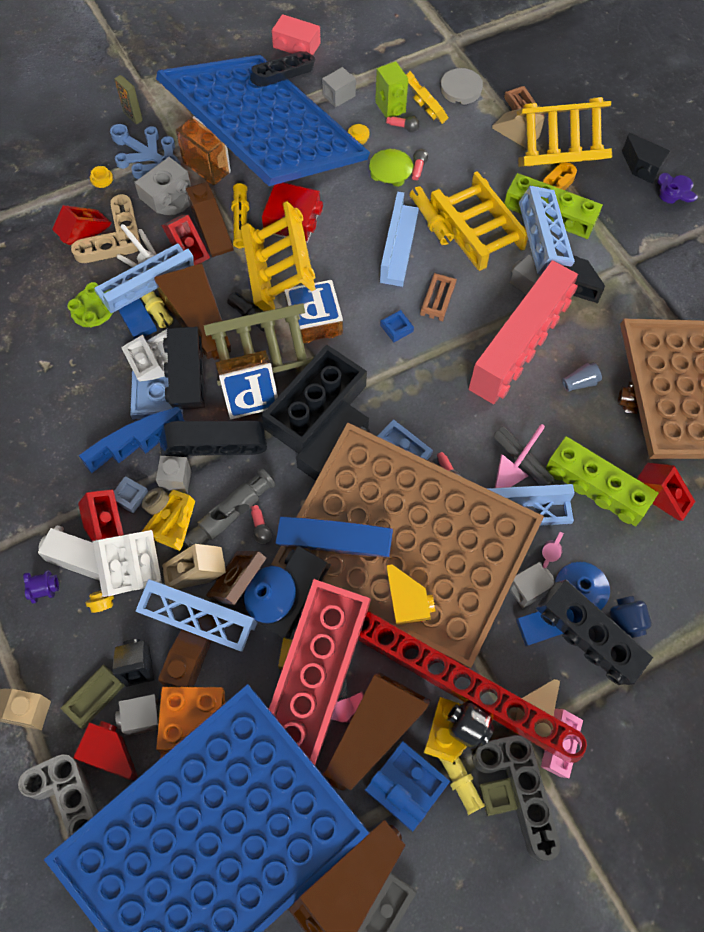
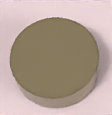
[142,488,169,515]

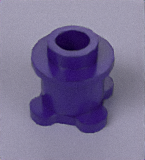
[23,570,59,604]

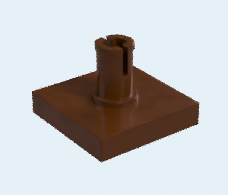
[206,551,267,605]

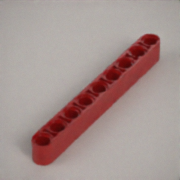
[358,611,587,763]

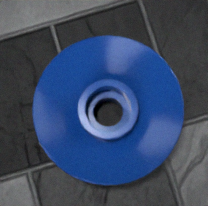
[555,562,610,610]
[244,566,296,623]

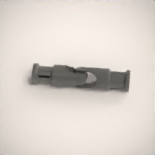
[183,469,276,548]

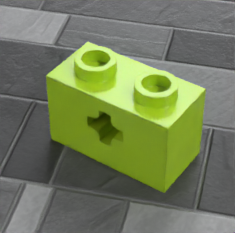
[375,61,409,119]

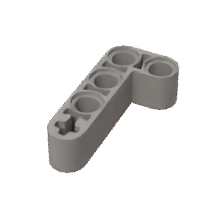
[18,754,98,838]

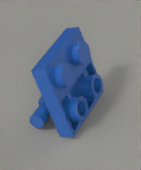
[365,742,450,832]

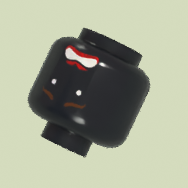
[447,701,494,748]

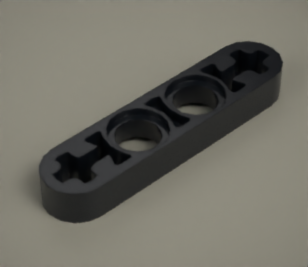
[250,51,315,87]

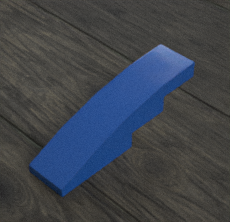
[79,407,184,473]
[276,517,393,557]

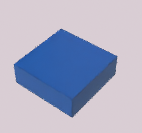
[380,310,414,343]

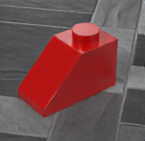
[52,205,111,245]
[161,215,210,265]
[637,463,695,521]
[78,490,123,541]
[74,721,138,782]

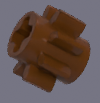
[618,381,638,414]

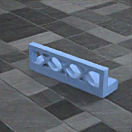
[519,186,575,275]
[380,192,419,287]
[94,244,194,313]
[488,484,575,525]
[136,579,258,652]

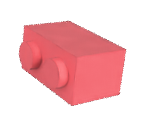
[272,14,320,55]

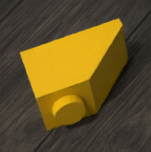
[387,565,435,625]

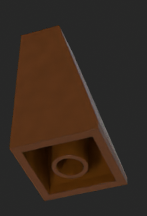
[154,263,231,360]
[324,673,431,791]
[288,820,406,932]

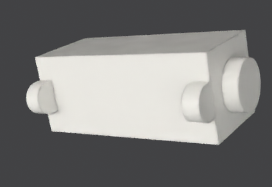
[38,525,100,581]

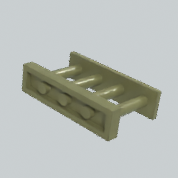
[203,303,314,386]

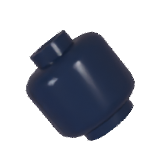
[610,596,652,638]

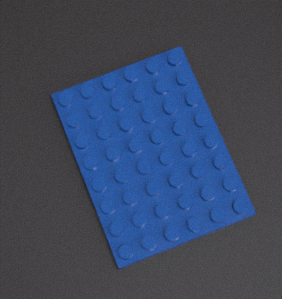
[156,55,370,186]
[44,684,369,932]

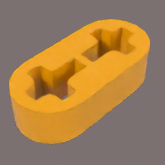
[543,162,577,190]

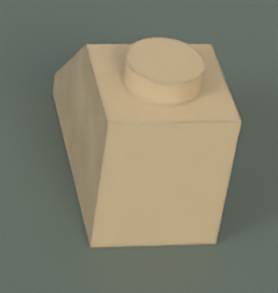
[492,108,545,149]
[162,544,226,589]
[507,679,560,737]
[0,689,51,730]

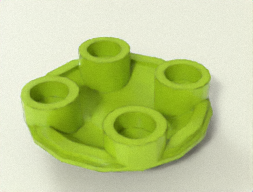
[369,149,413,187]
[67,282,114,328]

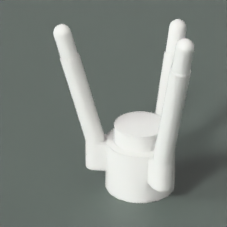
[117,224,157,273]

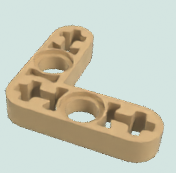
[71,194,141,263]

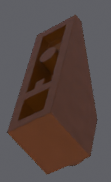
[186,181,234,257]
[158,608,220,687]

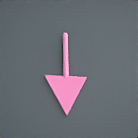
[495,424,545,488]

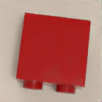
[262,183,323,243]

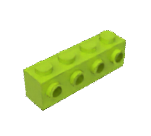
[504,173,603,239]
[545,436,659,527]

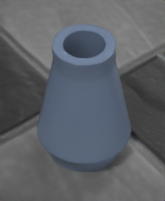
[562,362,602,392]

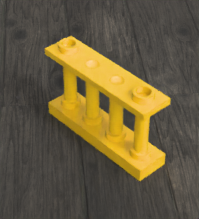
[516,97,612,167]
[430,171,528,271]
[241,201,316,311]

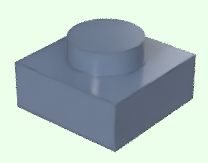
[114,476,148,513]

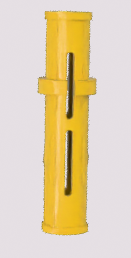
[231,183,249,249]
[409,186,454,245]

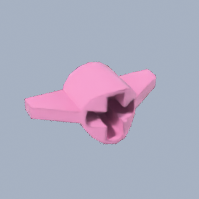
[542,532,564,568]
[331,692,364,723]

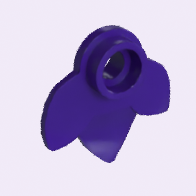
[658,173,698,203]

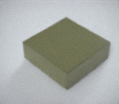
[479,778,518,817]

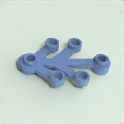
[110,124,181,179]

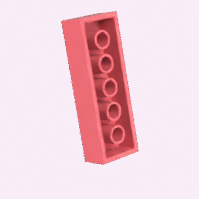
[469,260,578,405]
[269,579,371,766]

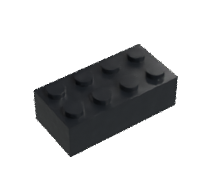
[262,344,367,454]

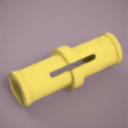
[141,291,173,328]
[439,757,485,815]

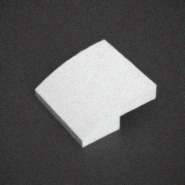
[121,329,168,382]
[93,530,162,597]

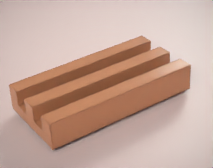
[504,86,544,116]
[420,273,457,321]

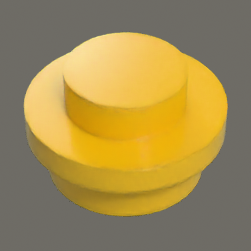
[348,124,370,145]
[90,166,113,188]
[85,591,114,613]

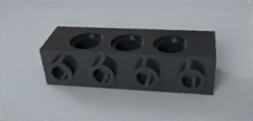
[536,580,654,685]

